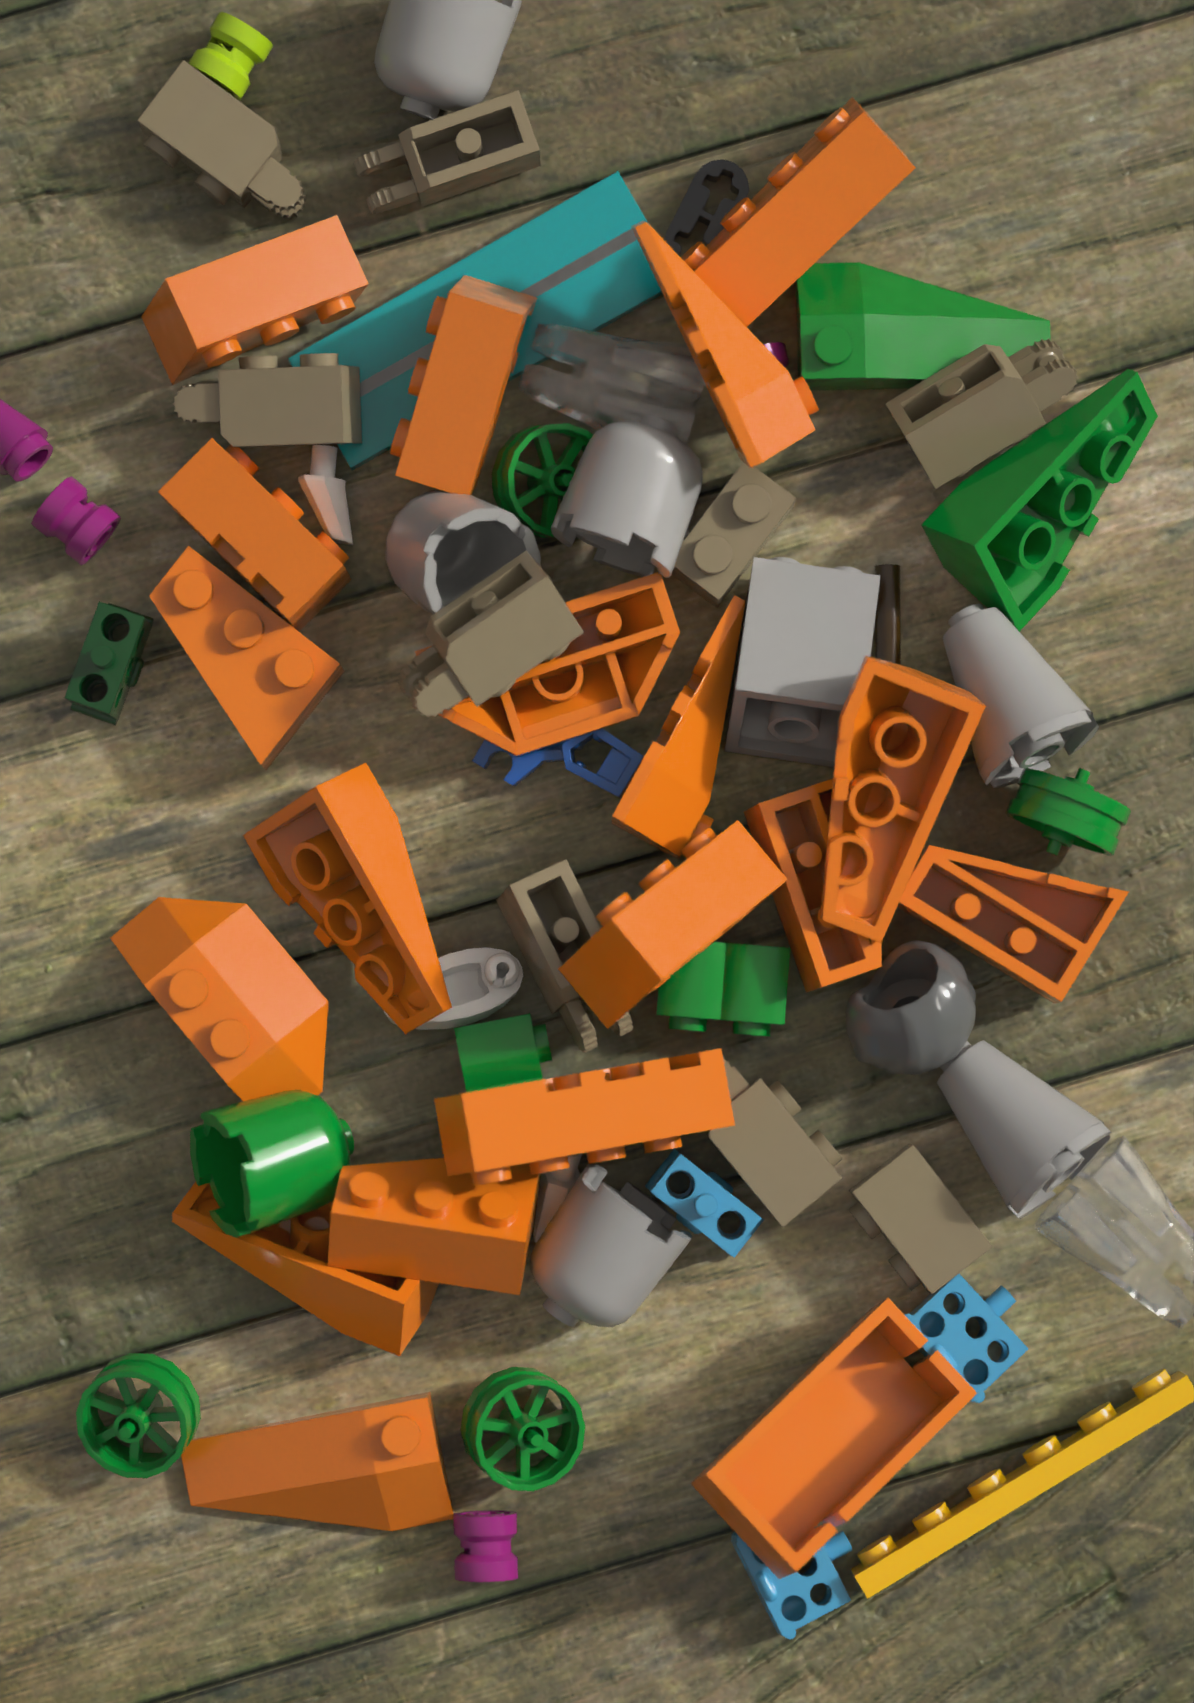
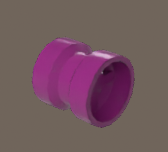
[31,476,121,566]
[453,1510,518,1582]

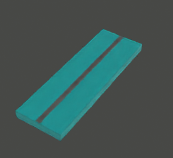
[288,171,662,471]

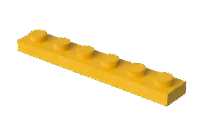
[851,1368,1194,1599]

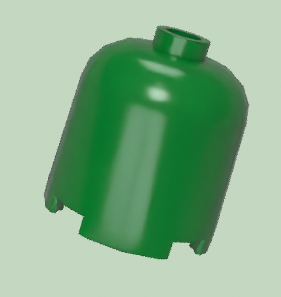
[190,1090,354,1238]

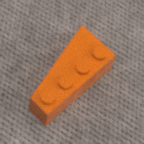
[681,97,915,327]
[434,1048,735,1185]

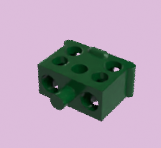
[64,601,154,725]

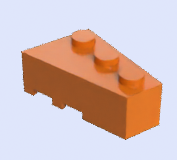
[141,215,369,385]
[390,275,537,495]
[744,778,882,993]
[327,1158,541,1295]

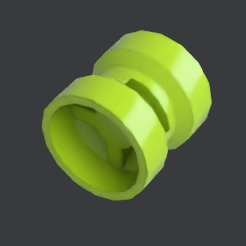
[188,12,273,100]

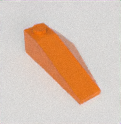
[631,221,819,468]
[612,595,746,860]
[820,656,986,943]
[243,763,452,1034]
[172,1181,439,1356]
[181,1392,454,1531]

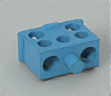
[645,1149,764,1257]
[904,1274,1028,1403]
[731,1531,853,1639]

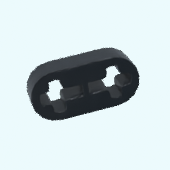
[664,159,749,256]

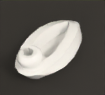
[384,947,523,1030]

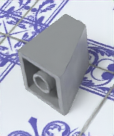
[724,557,880,767]

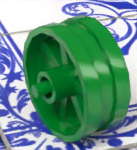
[491,423,593,538]
[1006,768,1131,856]
[76,1353,201,1478]
[460,1367,585,1491]

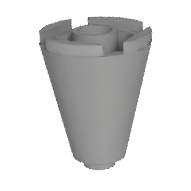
[943,604,1099,788]
[937,1040,1112,1219]

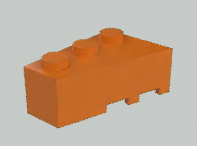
[158,438,351,632]
[149,545,344,770]
[558,820,788,1029]
[897,845,1129,1003]

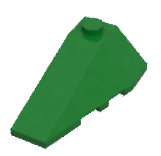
[796,262,1051,391]
[921,369,1158,632]

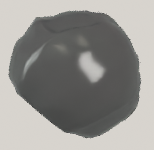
[845,940,976,1075]

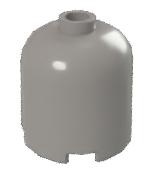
[374,0,522,120]
[551,415,703,578]
[385,490,541,615]
[530,1163,692,1327]

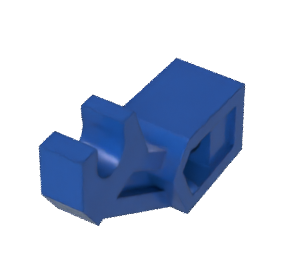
[472,729,644,798]

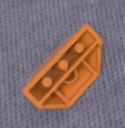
[415,572,680,756]
[110,897,329,1101]

